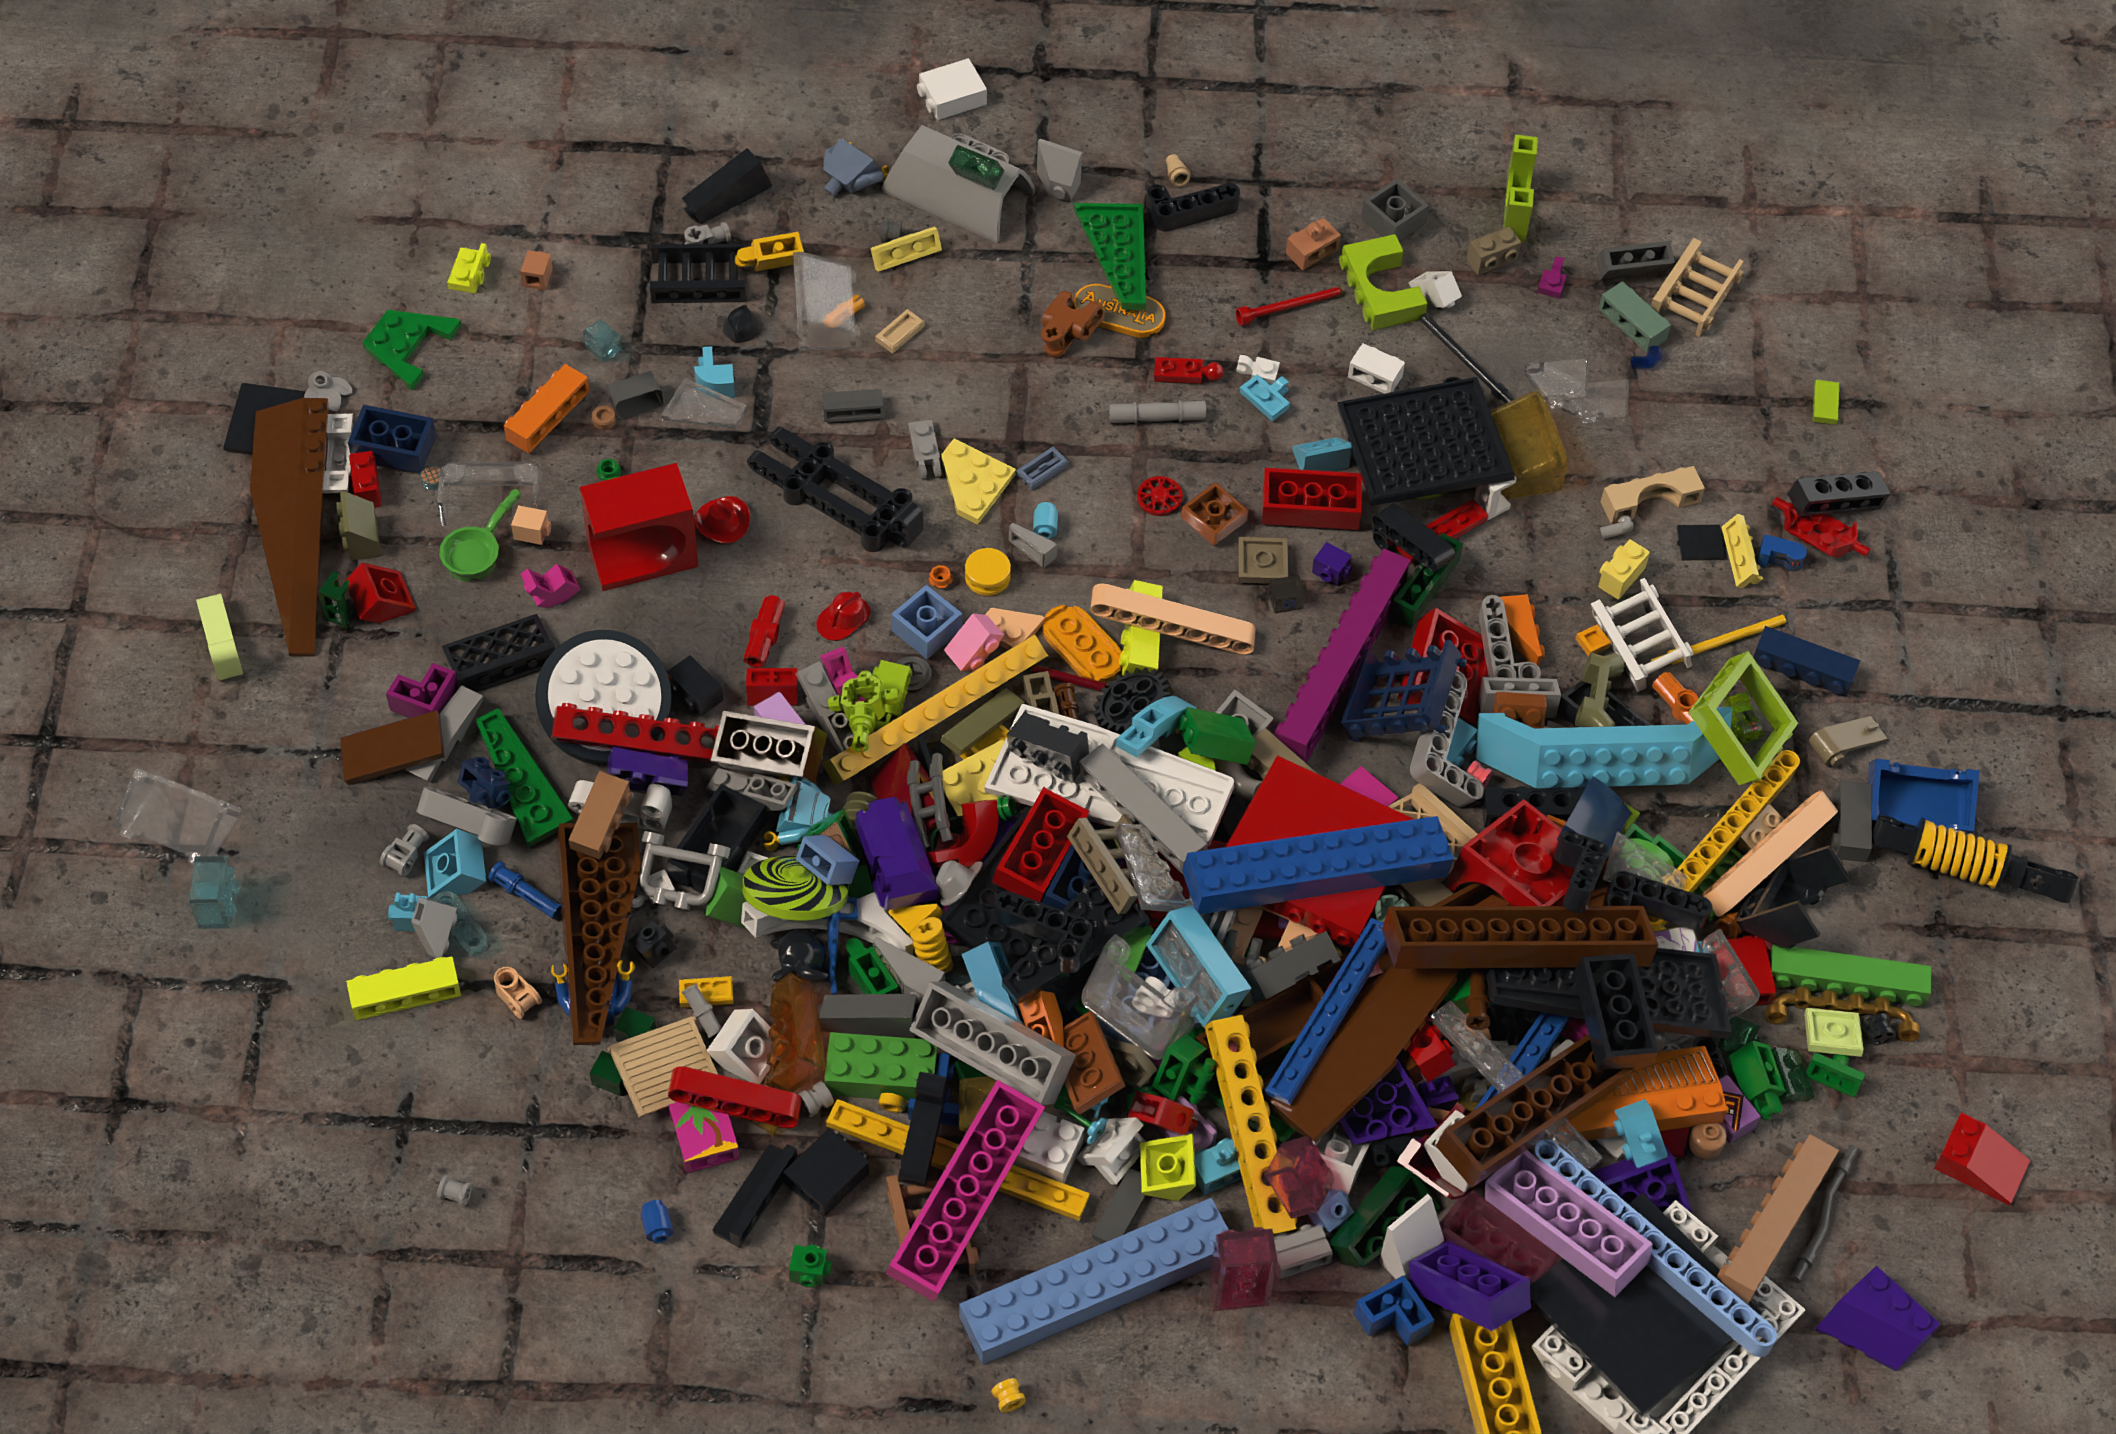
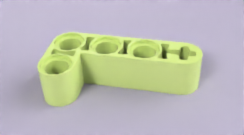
[196,593,243,681]

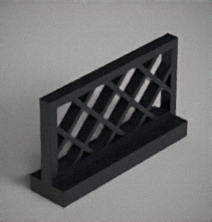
[442,614,555,692]

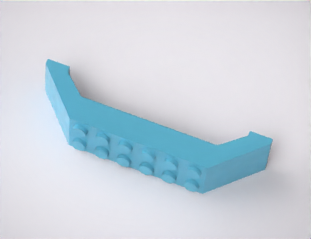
[1476,707,1733,788]

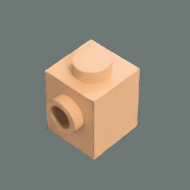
[511,505,551,545]

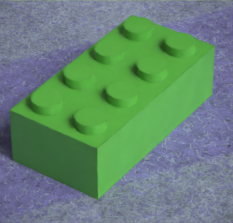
[824,1032,938,1101]

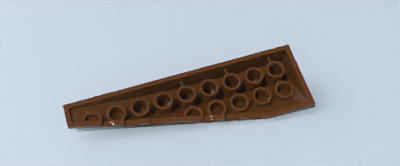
[557,822,641,1045]

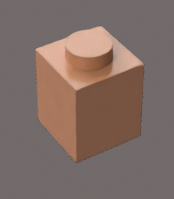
[520,250,553,290]

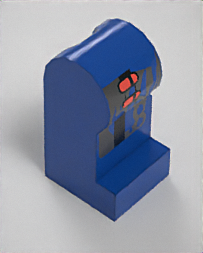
[1757,534,1807,571]

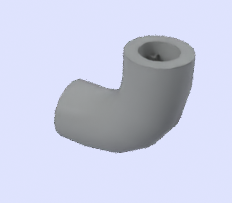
[1213,758,1262,804]

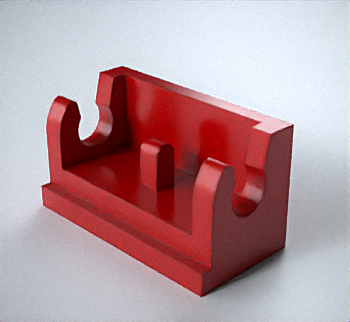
[746,668,798,706]

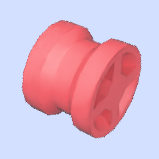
[1466,760,1494,789]

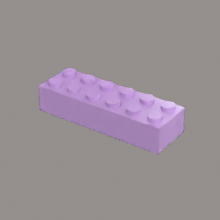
[1485,1150,1652,1297]

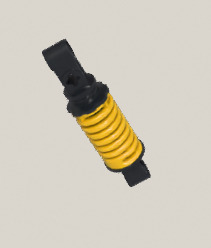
[1872,815,2079,903]

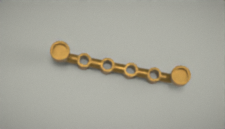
[1766,987,1920,1042]

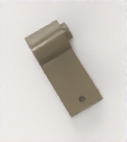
[1809,716,1888,767]

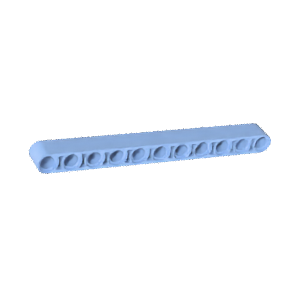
[1533,1139,1777,1357]

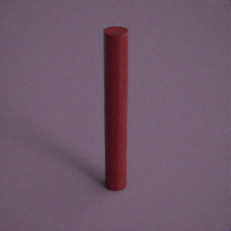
[1031,665,1107,692]

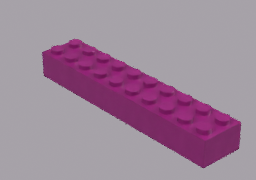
[1274,548,1411,764]

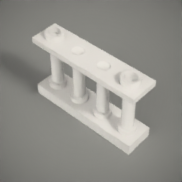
[1591,578,1693,692]

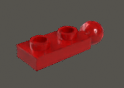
[1154,357,1224,384]

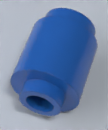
[640,1200,673,1244]

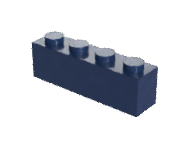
[1753,626,1861,697]

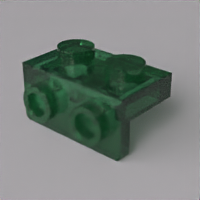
[1771,1047,1815,1104]

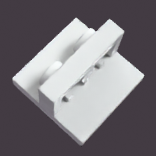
[1076,1117,1146,1184]

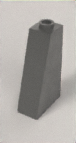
[816,994,919,1039]

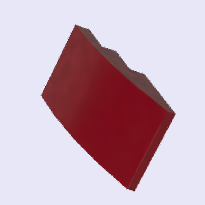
[869,743,937,836]

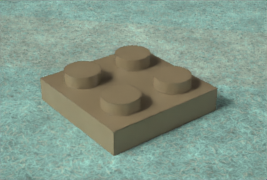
[1238,537,1288,584]

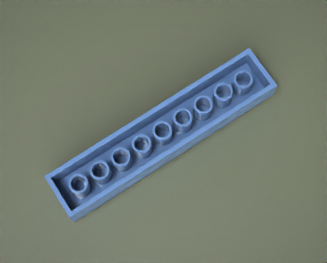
[959,1198,1236,1365]

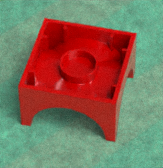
[1445,799,1575,906]

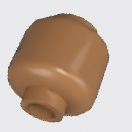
[1689,1123,1727,1160]

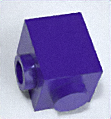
[1312,542,1352,586]

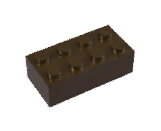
[711,711,827,784]

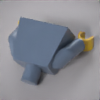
[823,138,889,197]

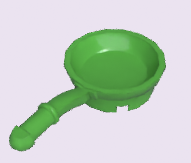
[439,489,521,582]

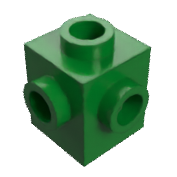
[789,1245,832,1288]

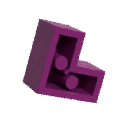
[386,663,459,718]

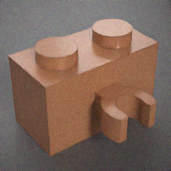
[1286,218,1341,270]

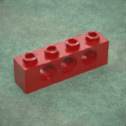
[1407,1015,1455,1082]

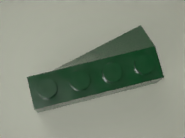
[1329,1166,1441,1267]

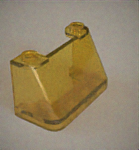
[1490,390,1568,499]

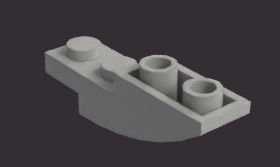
[796,661,854,753]
[706,768,798,811]

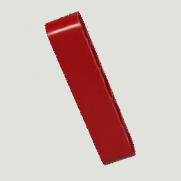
[668,1066,802,1128]

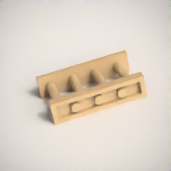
[1651,238,1744,337]

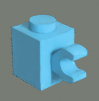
[388,893,427,932]

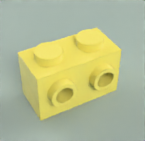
[1598,539,1650,600]

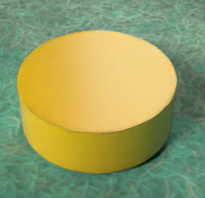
[878,1093,907,1113]

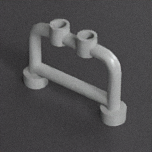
[638,831,731,911]

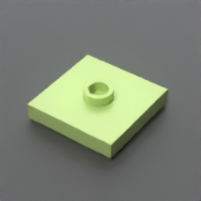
[1804,1008,1863,1057]

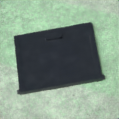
[223,383,306,454]

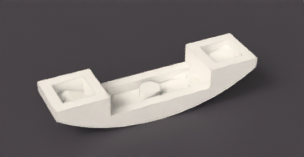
[323,414,353,493]

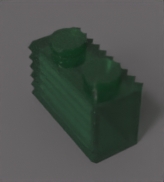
[948,145,1004,190]

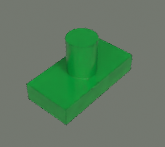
[1804,1052,1865,1098]

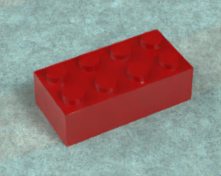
[1261,468,1362,530]
[992,787,1090,902]

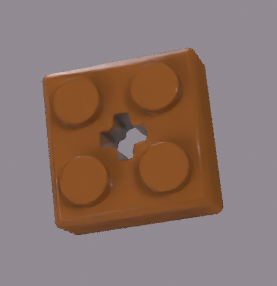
[1181,482,1249,545]
[1493,692,1547,729]

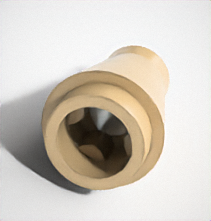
[1166,154,1190,187]

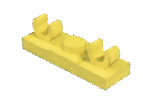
[870,227,942,272]
[1722,514,1763,588]

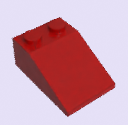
[1934,1112,2030,1206]

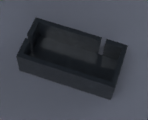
[667,784,767,894]

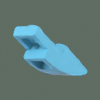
[1116,696,1197,758]

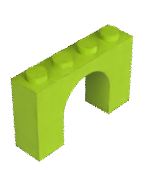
[1503,135,1538,243]
[1339,234,1427,330]

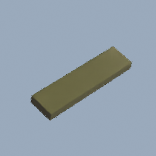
[941,688,1025,756]

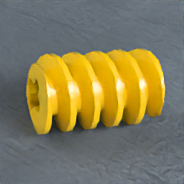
[910,917,953,973]

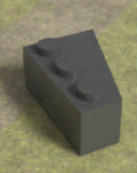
[1241,931,1341,1002]

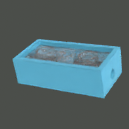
[1146,905,1251,1028]

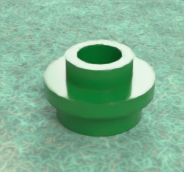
[597,459,621,481]
[997,795,1017,821]

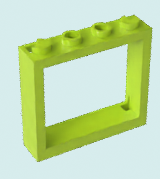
[1688,651,1798,785]

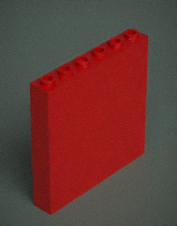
[1226,755,1414,948]

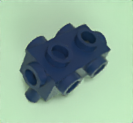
[458,757,511,809]

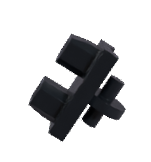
[1371,1134,1421,1167]

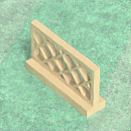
[1388,783,1478,882]

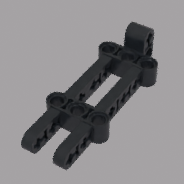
[747,427,923,552]

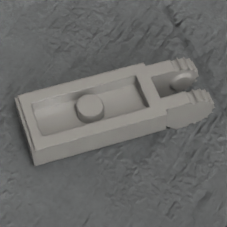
[908,420,941,479]

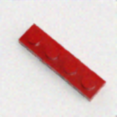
[1396,498,1488,565]

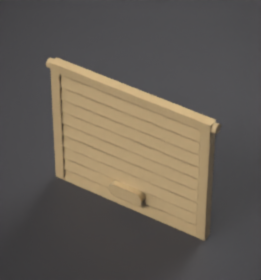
[606,1016,718,1118]

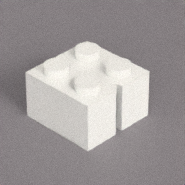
[1013,1111,1085,1183]

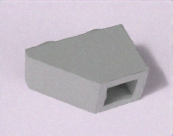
[411,897,457,958]

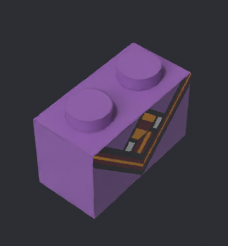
[1719,1075,1761,1143]

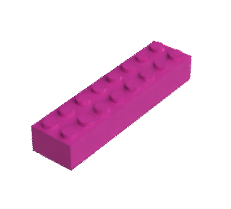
[885,1079,1045,1302]

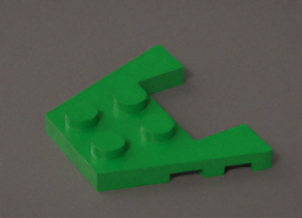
[362,310,462,390]

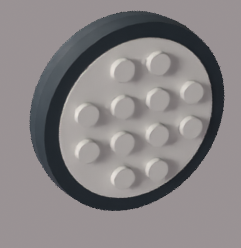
[535,630,671,765]

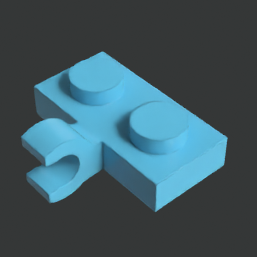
[1240,374,1290,421]

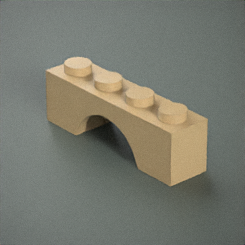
[1601,466,1705,525]

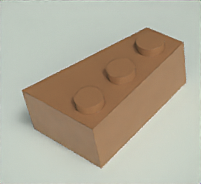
[569,771,632,859]

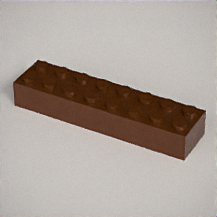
[1435,1034,1636,1188]

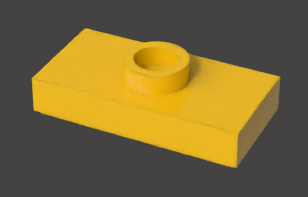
[679,976,734,1008]

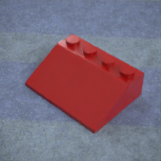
[1397,608,1488,725]

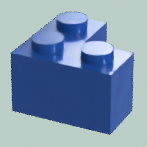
[1354,1275,1435,1346]

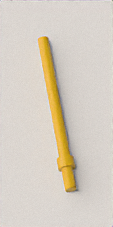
[1651,614,1786,665]

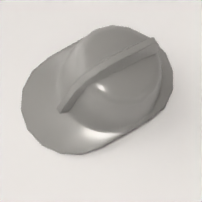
[935,860,983,906]

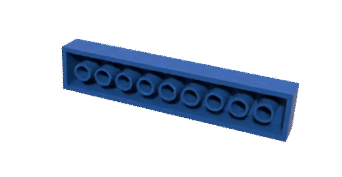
[1182,816,1454,915]

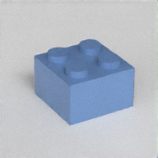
[891,585,962,660]

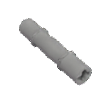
[1109,400,1206,424]

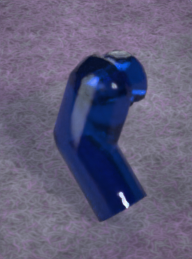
[1630,346,1663,369]

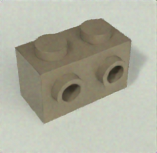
[1466,226,1522,275]

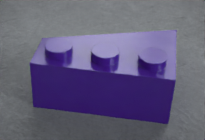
[607,747,688,796]
[1339,1057,1438,1144]
[1591,1144,1693,1214]
[1815,1265,1940,1371]

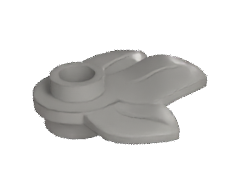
[304,371,353,413]

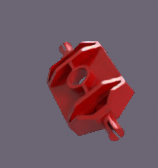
[1772,496,1871,558]

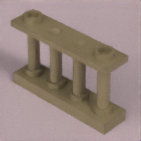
[1067,814,1178,915]

